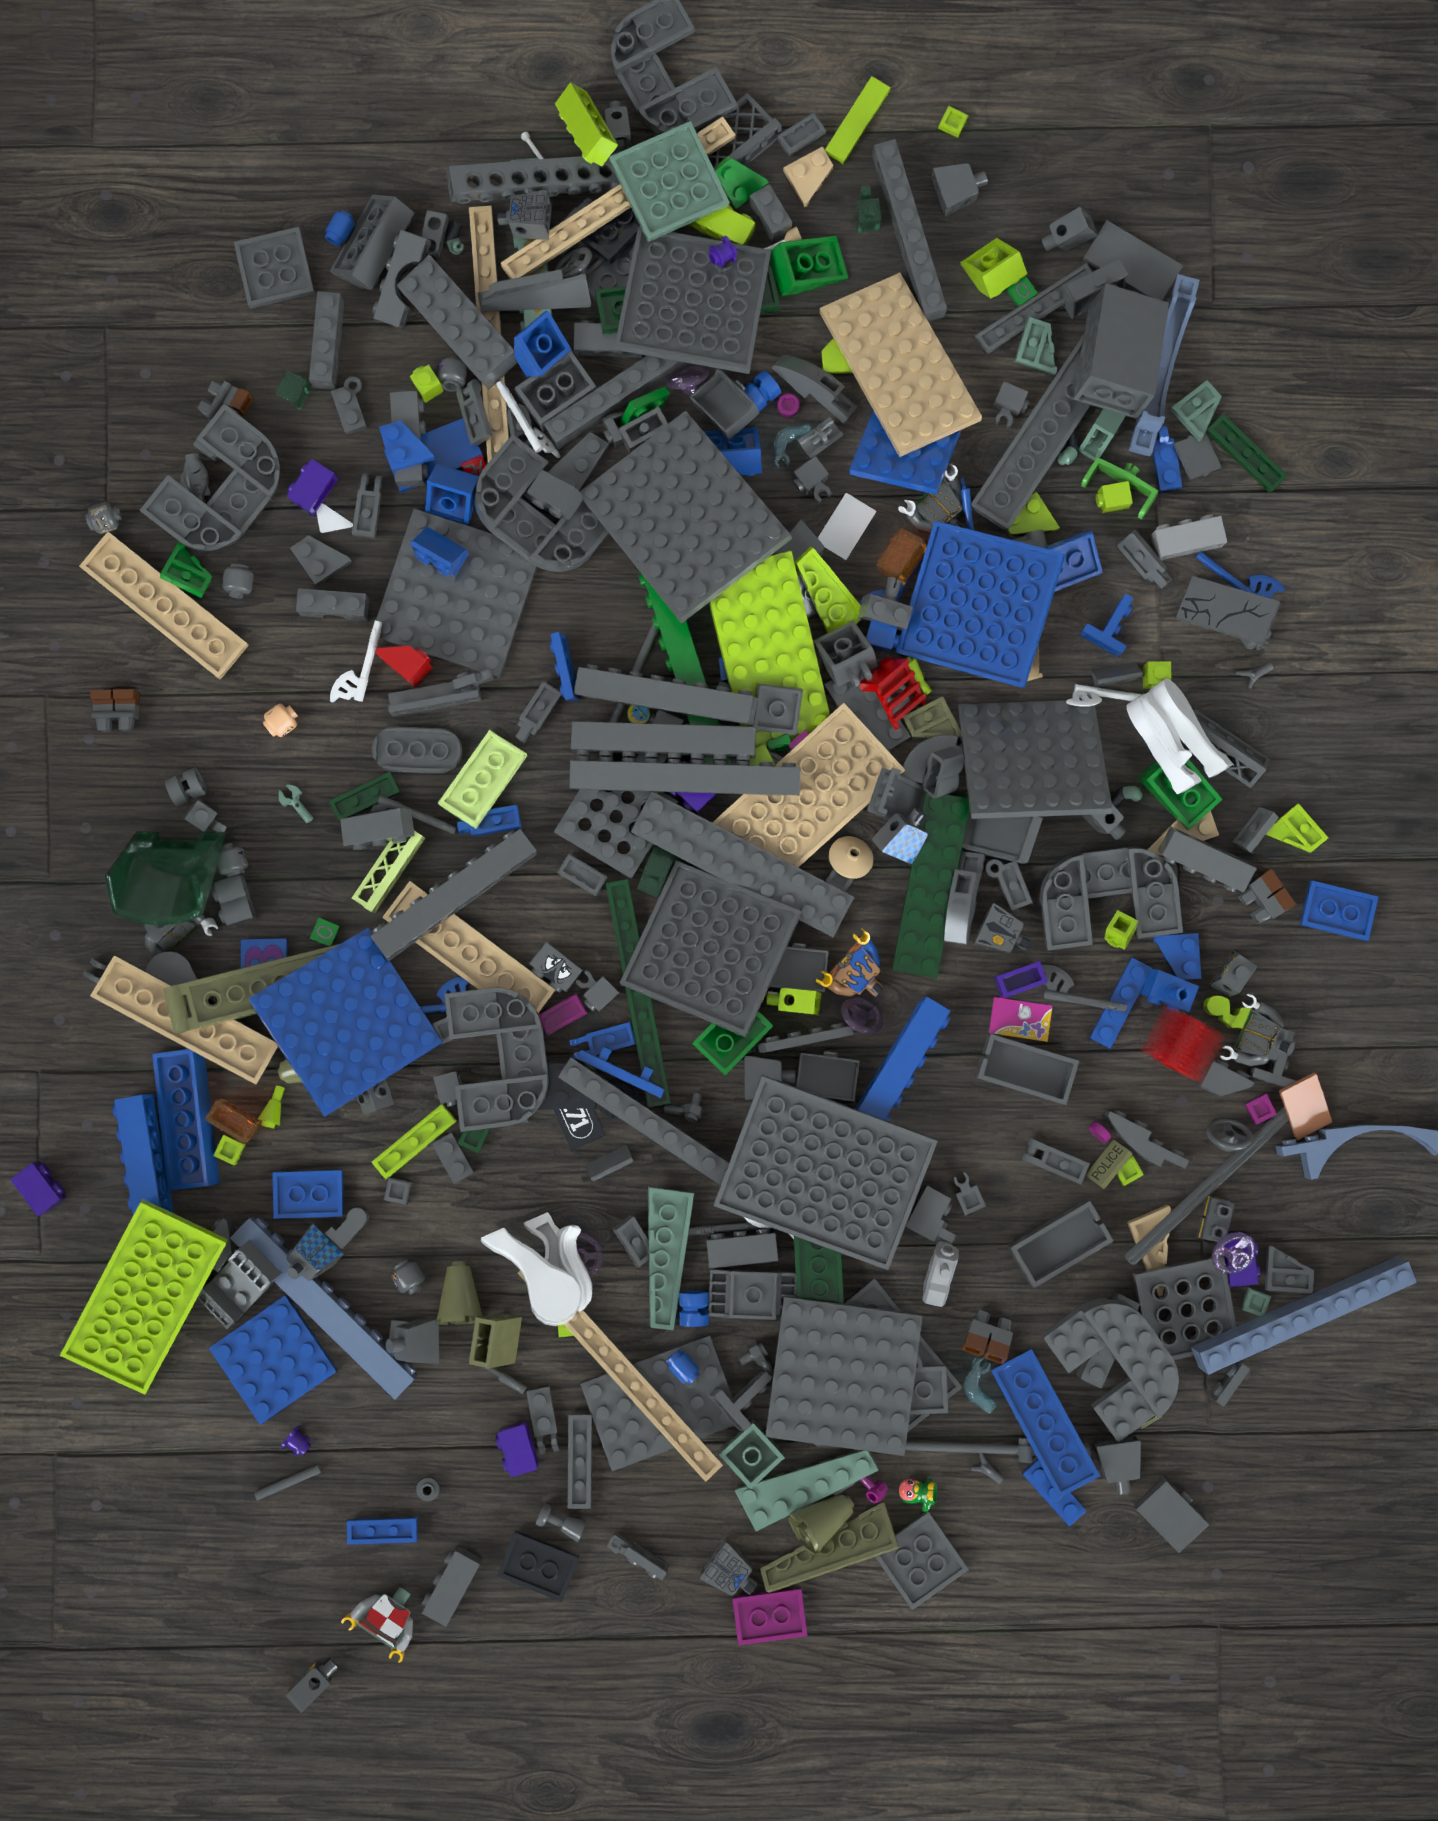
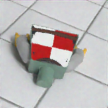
[341,1587,413,1663]

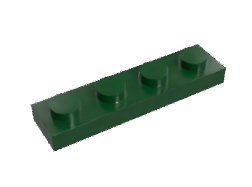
[1206,414,1288,493]

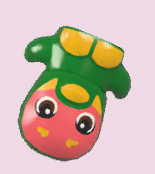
[899,1478,937,1512]

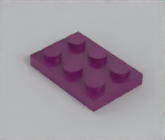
[732,1587,808,1645]

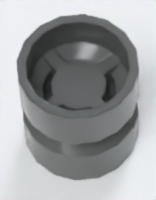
[165,767,207,806]

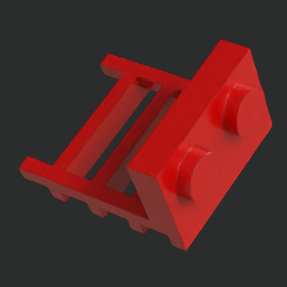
[859,657,927,730]

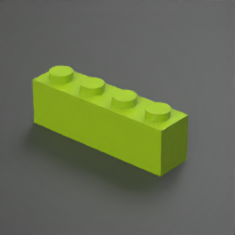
[555,82,618,166]
[687,206,755,246]

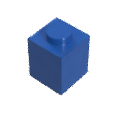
[866,621,900,653]

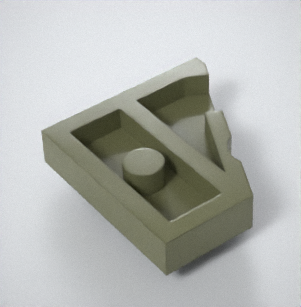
[902,697,961,738]

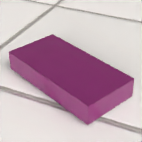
[539,994,588,1036]

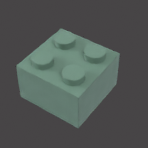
[719,1418,785,1490]

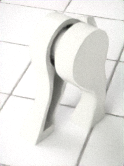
[1127,678,1234,794]
[481,1212,592,1326]

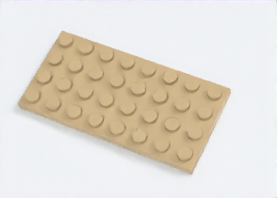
[820,273,982,457]
[712,703,905,867]

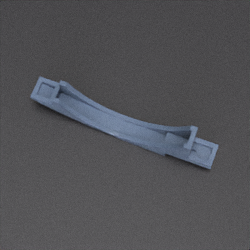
[1128,274,1200,457]
[1276,1124,1438,1180]

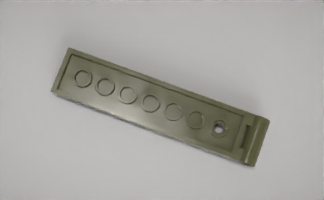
[163,944,339,1034]

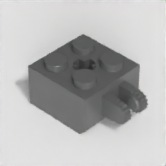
[813,621,878,687]

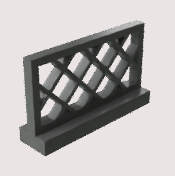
[705,93,782,167]

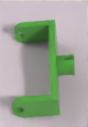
[1081,457,1158,519]

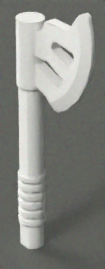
[496,381,561,458]
[330,620,383,702]
[1066,684,1142,706]

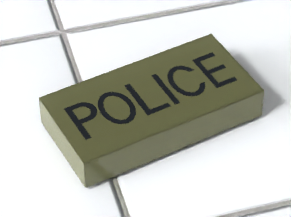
[1085,1140,1132,1189]

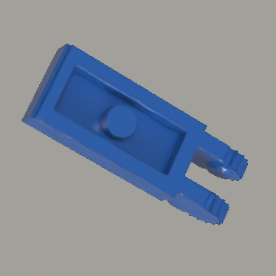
[569,1022,636,1059]

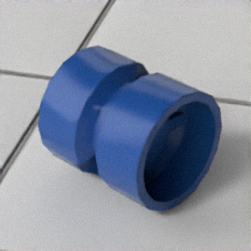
[743,370,781,412]
[679,1290,709,1327]

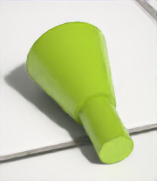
[905,657,932,695]
[258,1085,285,1129]

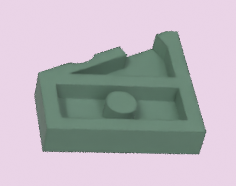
[1014,317,1057,375]
[1171,380,1222,442]

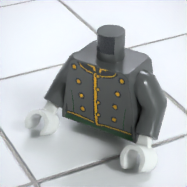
[898,463,964,533]
[144,904,218,957]
[1220,994,1295,1066]

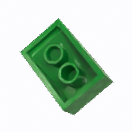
[770,236,849,296]
[1138,760,1222,830]
[692,1011,773,1076]

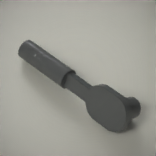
[468,1356,527,1394]

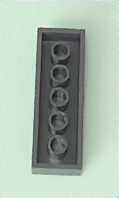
[396,255,518,389]

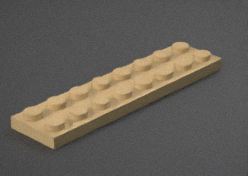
[79,532,249,680]
[382,881,556,1013]
[90,956,278,1085]

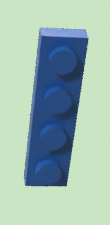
[1089,958,1152,1049]

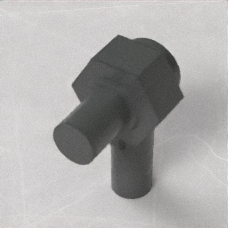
[664,1093,703,1123]
[739,1342,774,1378]

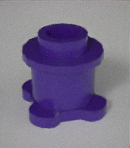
[708,236,738,267]
[281,1426,311,1457]

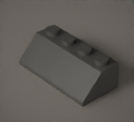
[330,195,414,290]

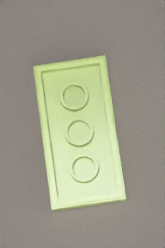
[438,730,527,829]

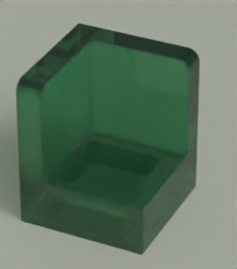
[276,371,311,410]

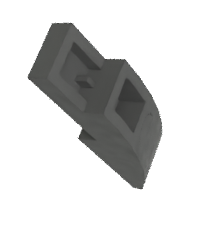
[772,354,857,423]
[944,851,985,945]
[1104,1109,1189,1169]

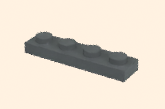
[568,1413,592,1509]

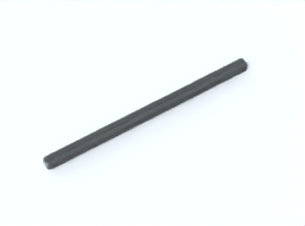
[1125,1107,1289,1265]

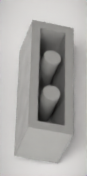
[1150,514,1227,560]

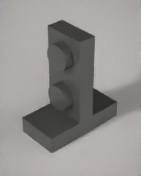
[1248,1030,1297,1088]
[709,1371,772,1431]

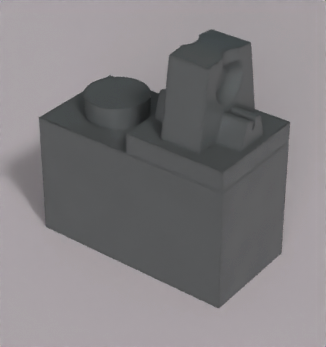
[905,1184,956,1243]

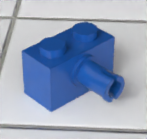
[1141,969,1199,1014]

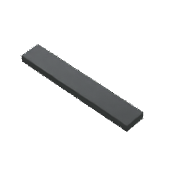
[974,263,1092,356]

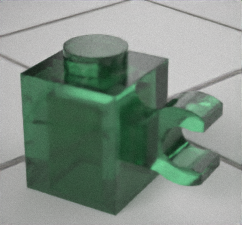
[855,185,881,233]

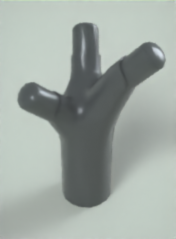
[1235,662,1274,689]
[971,1453,1004,1484]

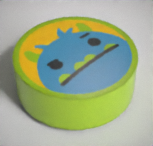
[627,705,650,724]

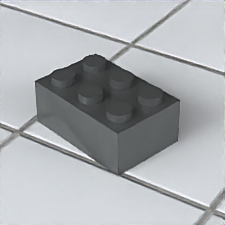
[515,350,597,432]

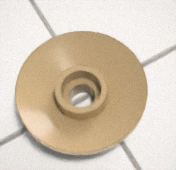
[829,836,873,879]

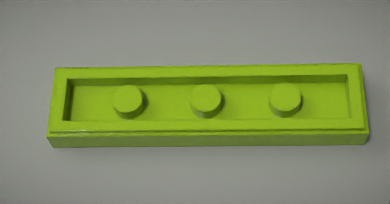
[825,76,891,164]
[372,1103,457,1179]

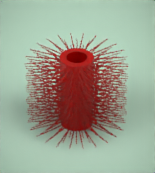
[1141,1006,1226,1082]

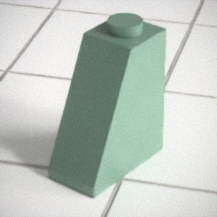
[1079,408,1126,461]

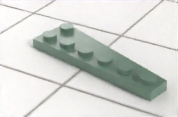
[648,1186,694,1330]
[735,1450,879,1531]

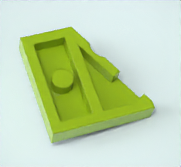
[1007,492,1060,536]
[1265,803,1328,853]

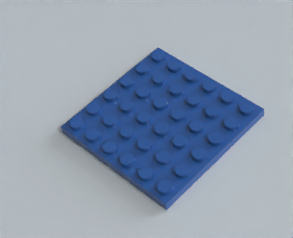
[895,521,1065,689]
[249,928,442,1117]

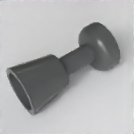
[535,1502,587,1542]

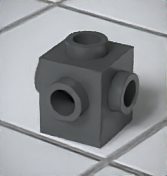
[357,1079,394,1115]

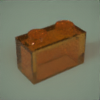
[876,528,927,586]
[204,1099,261,1144]

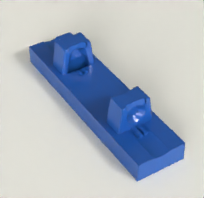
[577,1046,665,1098]

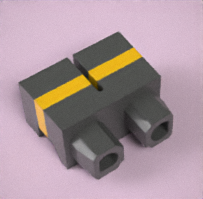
[1196,1195,1235,1244]

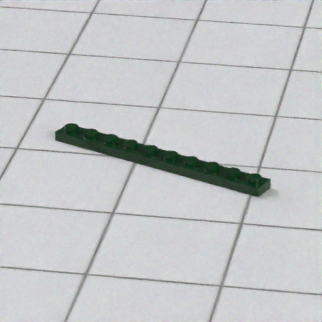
[606,879,671,1108]

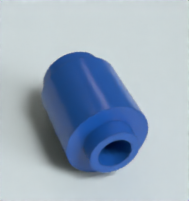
[325,210,355,247]
[666,1349,700,1384]

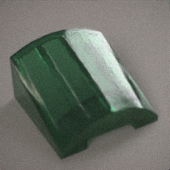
[105,831,225,925]

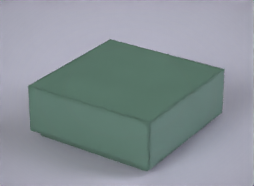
[1240,1287,1271,1316]

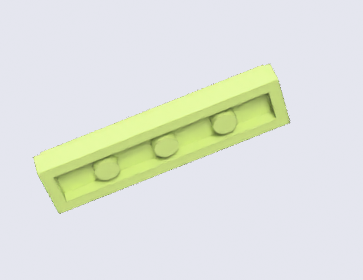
[352,831,425,913]

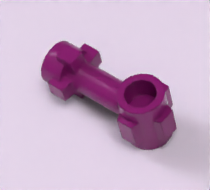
[860,1476,888,1503]

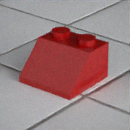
[374,645,433,688]

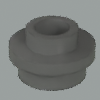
[416,1477,440,1501]

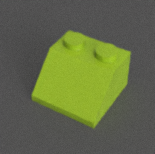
[960,238,1027,299]

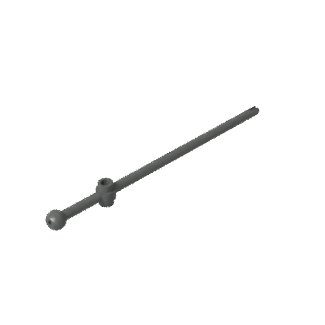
[814,1437,1091,1463]

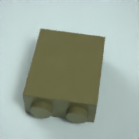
[469,1313,522,1369]

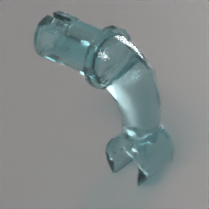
[773,424,811,470]
[964,1357,996,1414]

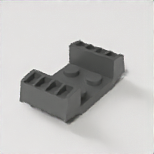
[197,1239,282,1329]
[708,1268,797,1320]

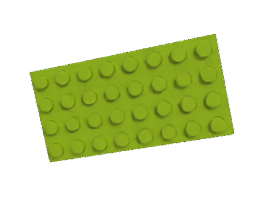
[709,551,830,748]
[60,1199,228,1395]

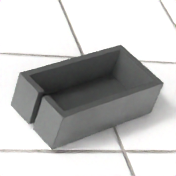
[975,1034,1079,1105]
[1007,1199,1114,1288]

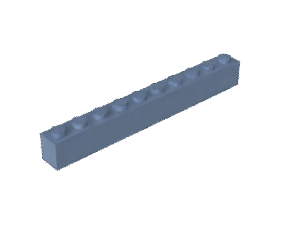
[230,1216,417,1399]
[1191,1256,1417,1375]

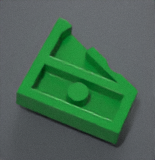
[714,157,769,209]
[618,387,670,428]
[160,542,212,598]

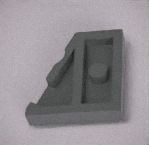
[290,535,352,586]
[1265,1245,1314,1294]

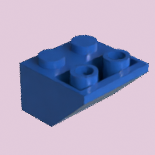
[410,527,469,577]

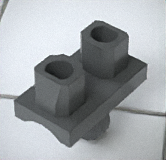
[797,417,843,460]

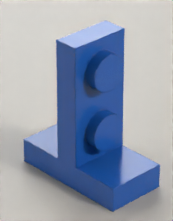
[1079,593,1133,657]

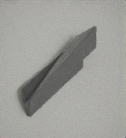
[477,269,591,312]

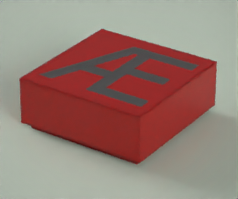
[461,455,486,476]

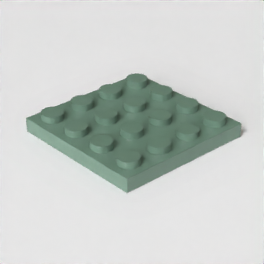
[609,121,730,242]

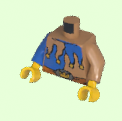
[816,928,884,997]

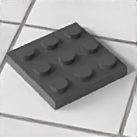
[234,227,315,309]
[876,1511,969,1610]

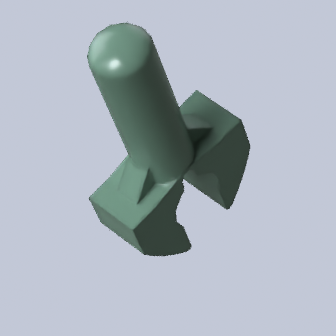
[279,785,313,823]

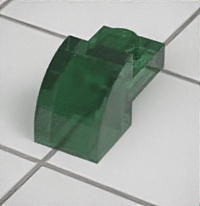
[637,845,676,898]

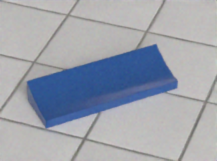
[152,1049,220,1190]

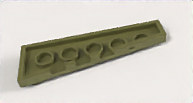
[760,1502,899,1593]

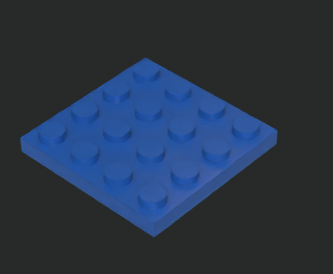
[849,410,961,495]
[209,1294,338,1425]

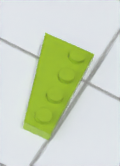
[794,546,861,633]

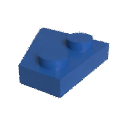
[379,420,435,472]
[1153,933,1201,980]

